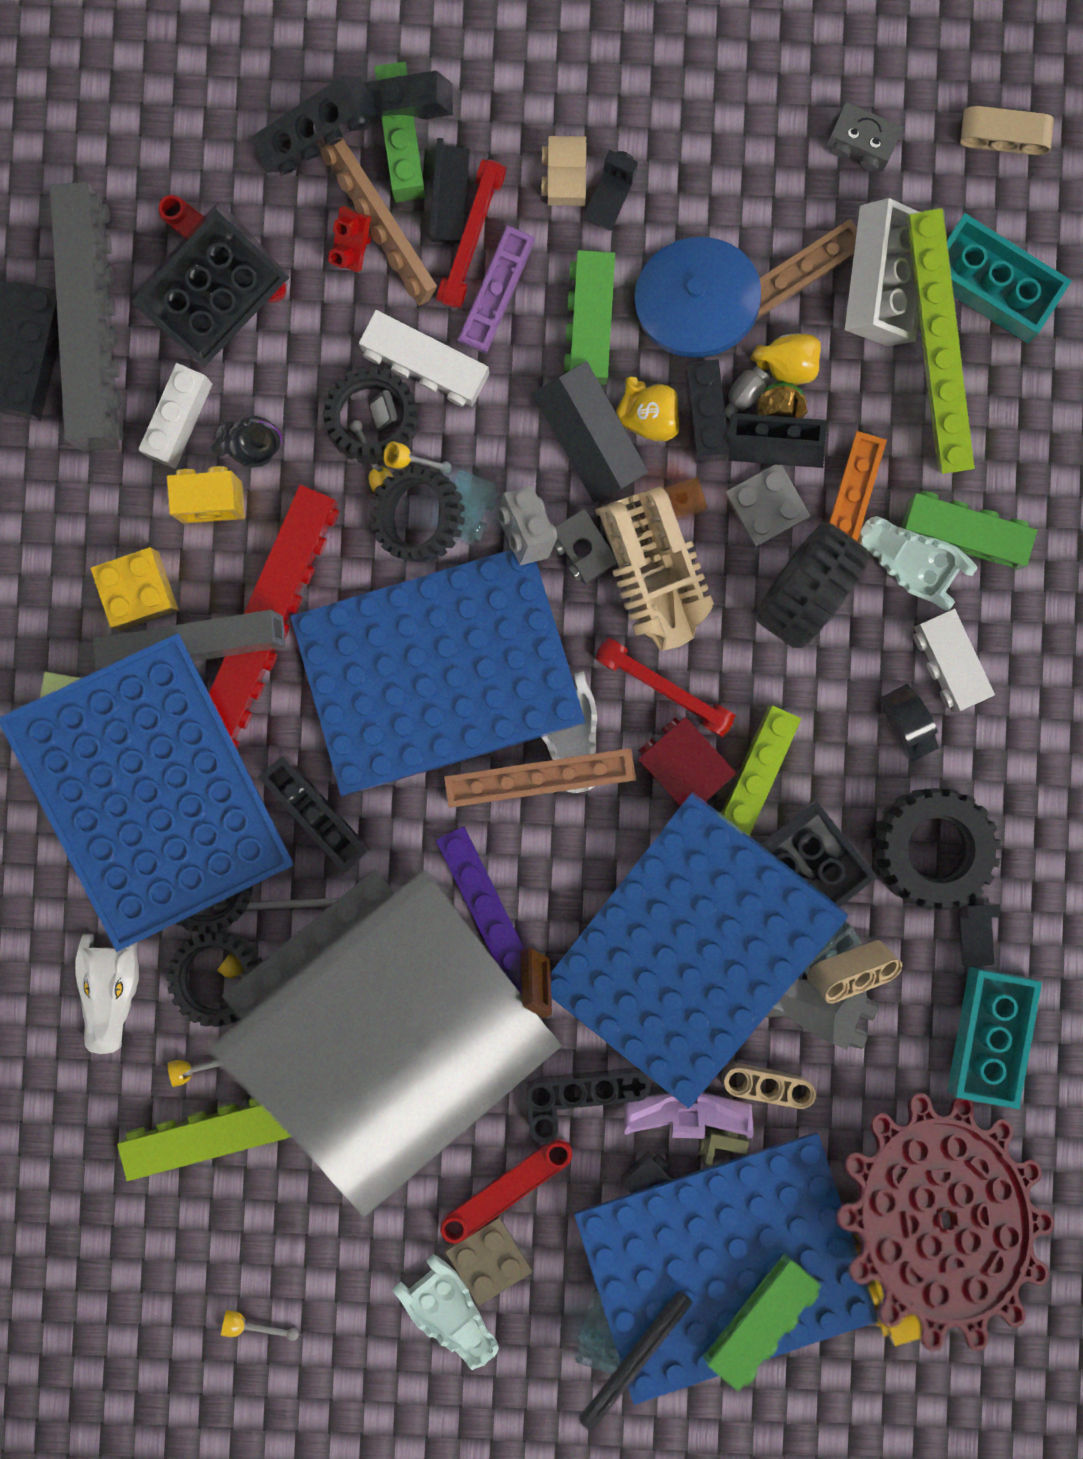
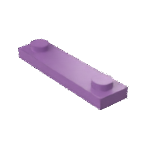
[458,225,536,354]

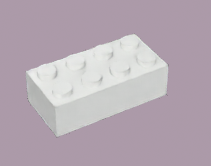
[845,198,919,346]

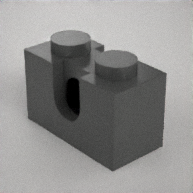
[554,509,618,586]

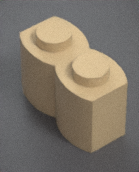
[542,136,586,206]

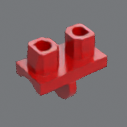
[328,206,372,273]

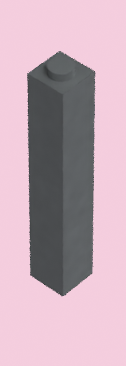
[91,610,286,671]

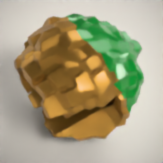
[757,381,808,418]

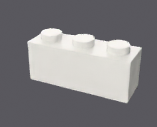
[138,363,212,469]
[913,609,995,712]

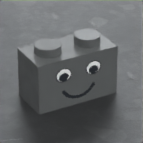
[826,102,904,172]

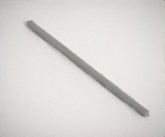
[213,898,339,912]

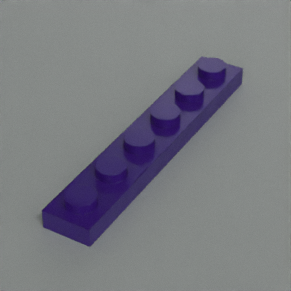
[436,826,525,995]

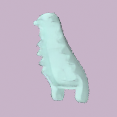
[859,516,978,611]
[392,1254,499,1370]

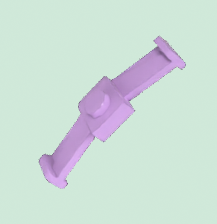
[624,1092,753,1139]

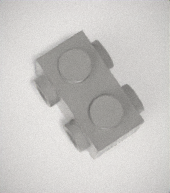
[496,486,557,566]

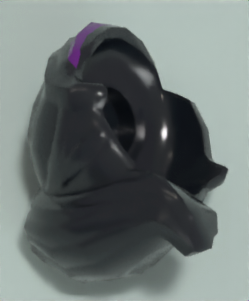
[211,416,283,468]

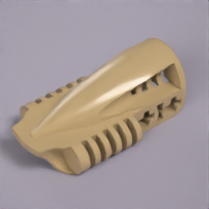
[595,487,714,651]

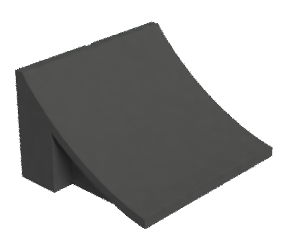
[208,869,562,1218]

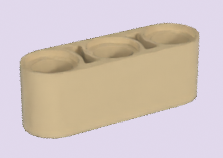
[960,106,1054,155]
[807,940,902,1003]
[721,1063,816,1109]

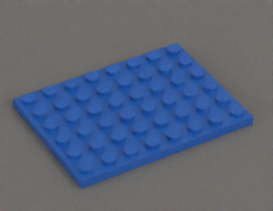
[290,550,586,797]
[0,633,294,952]
[551,792,849,1109]
[574,1132,878,1405]

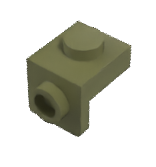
[699,1127,749,1166]

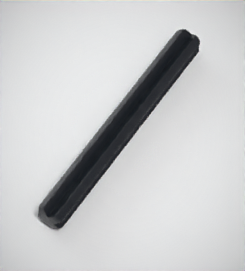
[579,1290,693,1431]

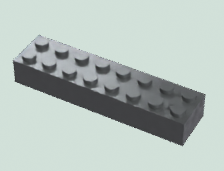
[50,182,123,452]

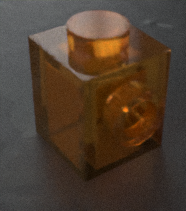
[664,477,708,521]

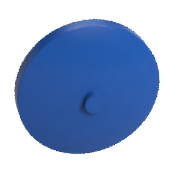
[635,237,761,358]

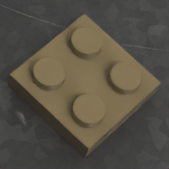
[445,1215,533,1306]

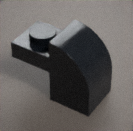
[880,683,939,763]

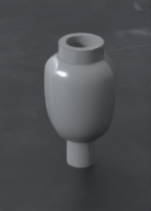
[724,366,770,420]

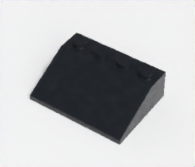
[131,202,289,367]
[0,281,59,422]
[760,801,878,907]

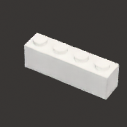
[359,310,489,407]

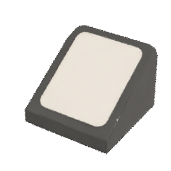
[369,390,400,432]

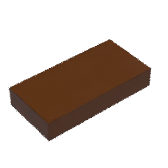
[520,947,552,1018]

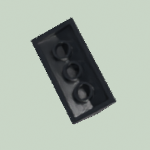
[532,361,648,503]

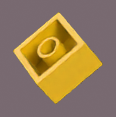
[167,467,245,524]
[90,547,179,631]

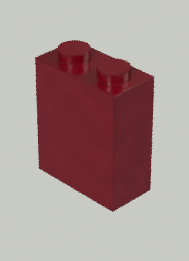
[637,717,737,807]

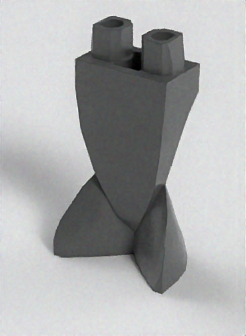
[765,977,879,1049]

